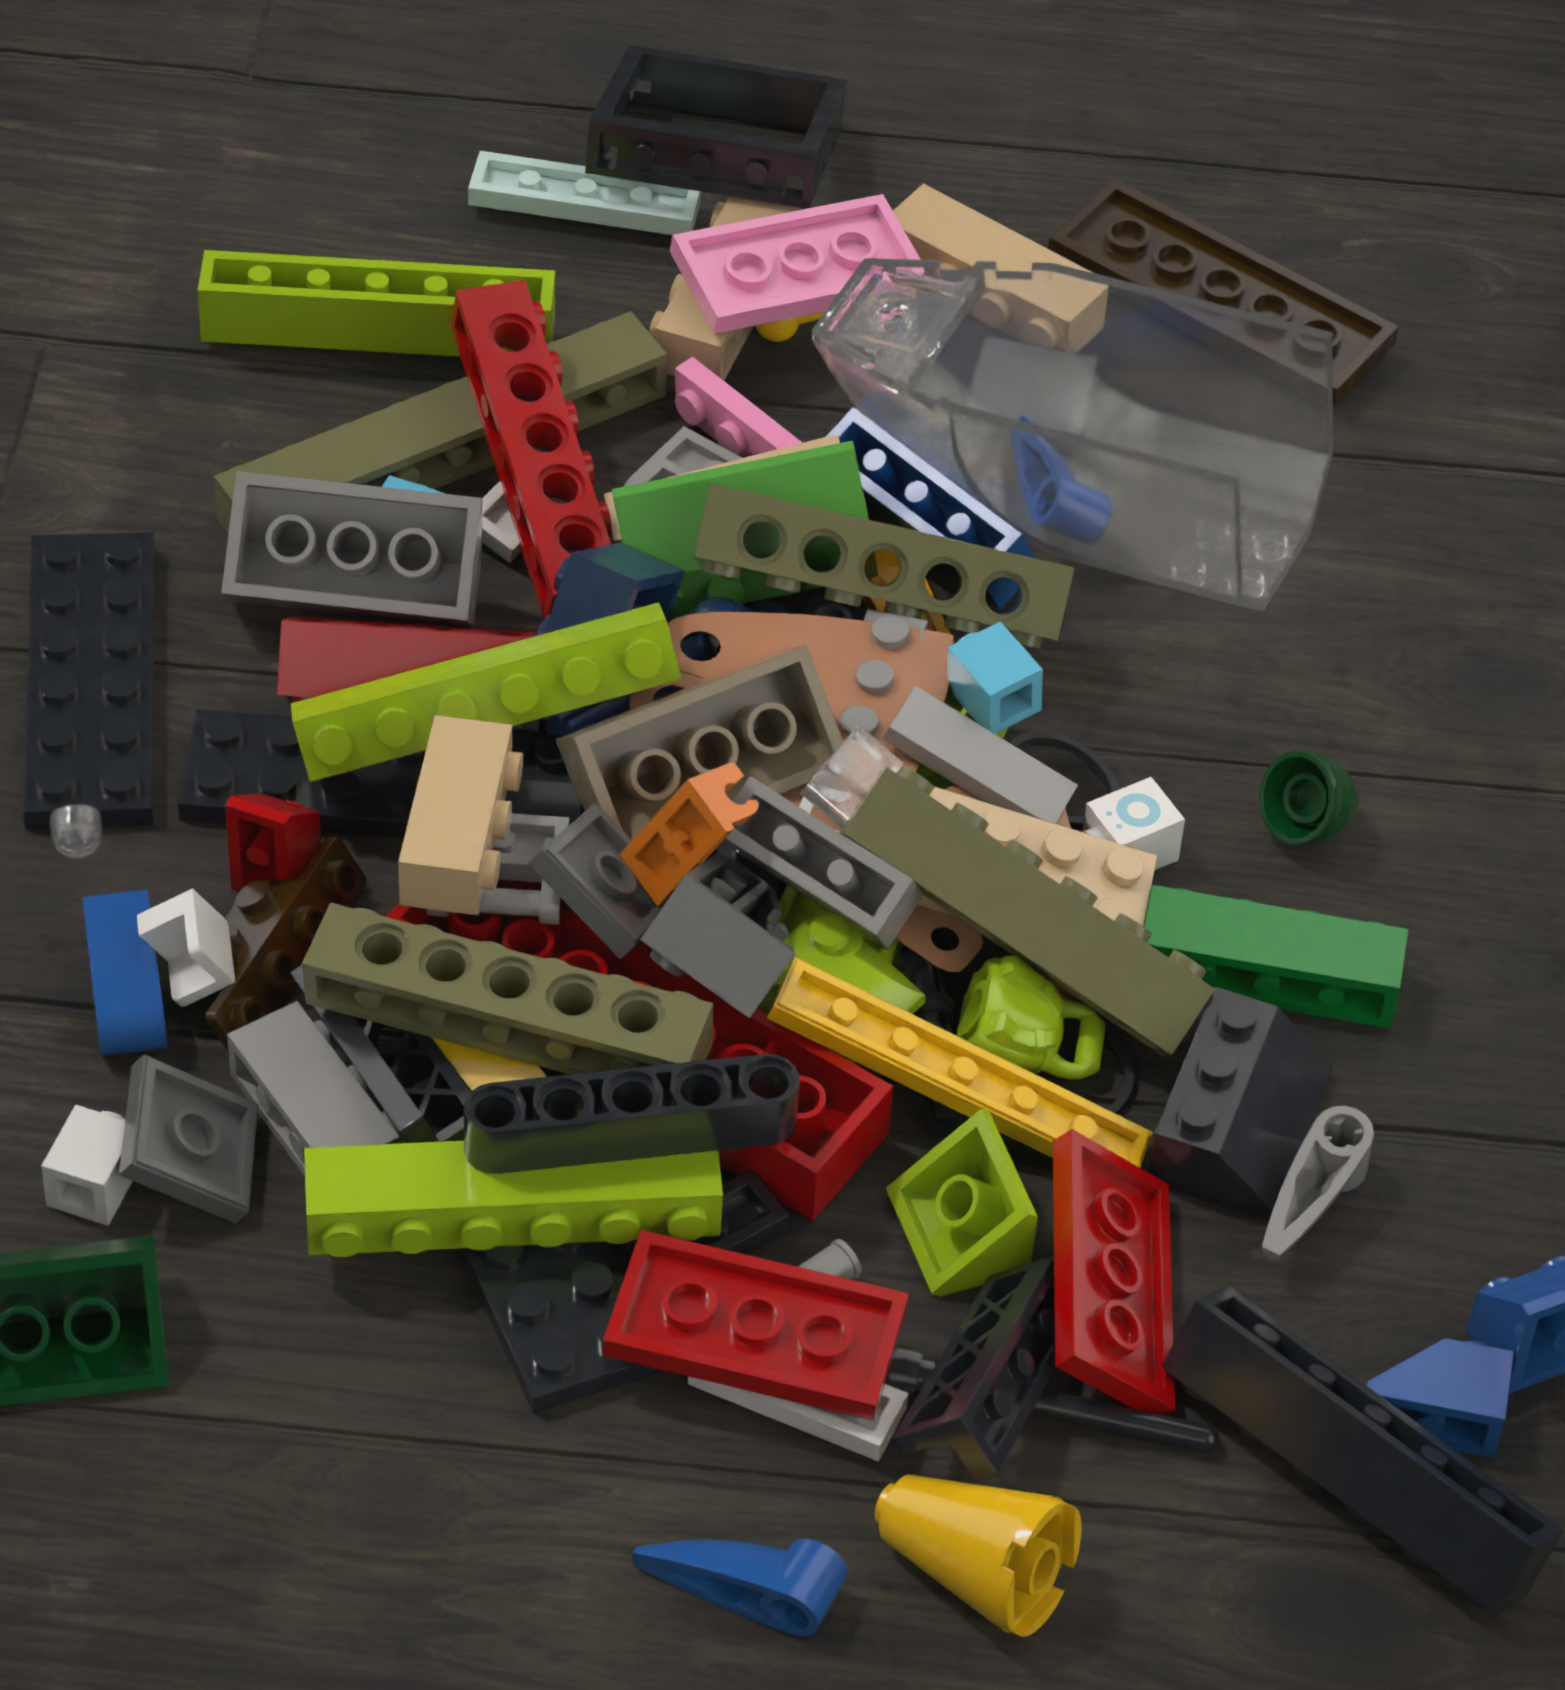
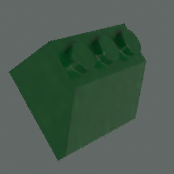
[0,1235,169,1406]

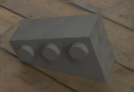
[640,850,795,1019]

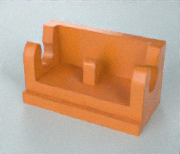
[620,761,759,906]

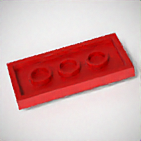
[1053,1129,1175,1415]
[603,1230,909,1421]

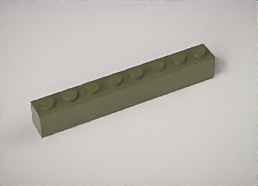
[214,311,667,533]

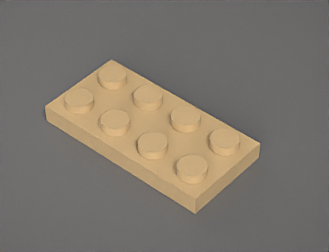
[918,787,1157,926]

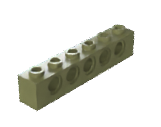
[694,483,1075,649]
[302,903,713,1074]

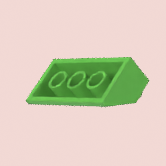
[611,441,878,619]

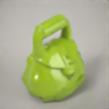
[957,955,1106,1080]

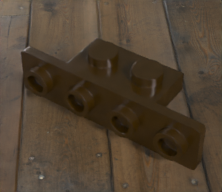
[206,837,367,1052]

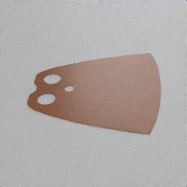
[629,612,954,831]

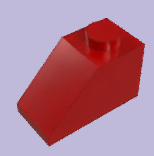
[225,793,321,892]

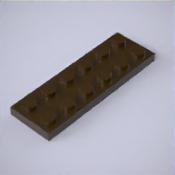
[1048,178,1399,406]

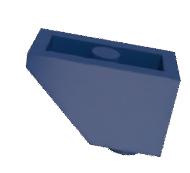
[1367,1338,1514,1458]

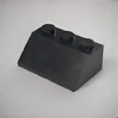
[1148,987,1333,1221]

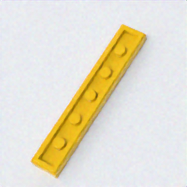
[767,957,1153,1168]

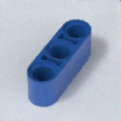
[82,889,167,1057]

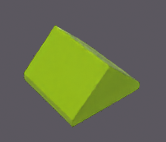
[886,1108,1038,1297]

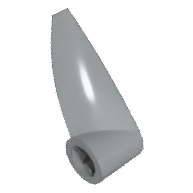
[1262,1106,1374,1260]

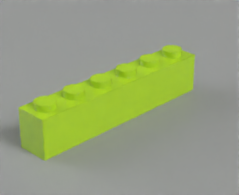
[197,250,555,357]
[291,602,682,782]
[304,1141,723,1257]

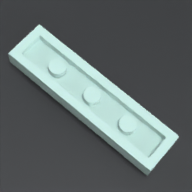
[468,151,702,235]

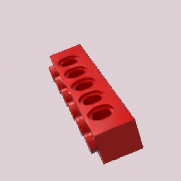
[450,280,612,620]

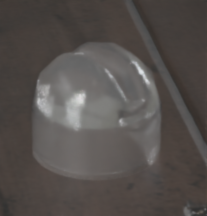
[50,805,102,860]

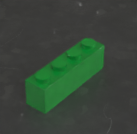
[1144,885,1408,1029]

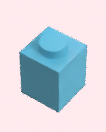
[947,622,1043,734]

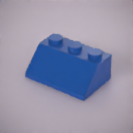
[1466,1256,1565,1393]

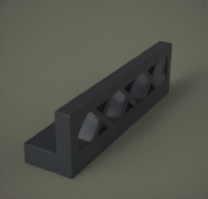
[290,965,470,1143]
[893,1255,1056,1480]

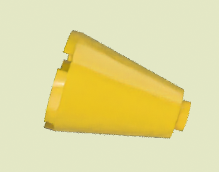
[875,1474,1082,1637]

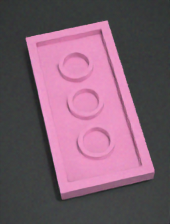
[670,194,929,334]

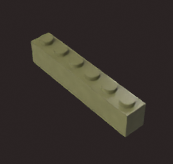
[839,766,1215,1056]

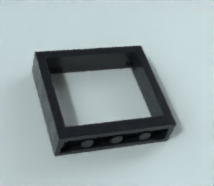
[585,45,847,209]

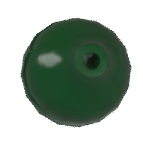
[1258,750,1359,846]

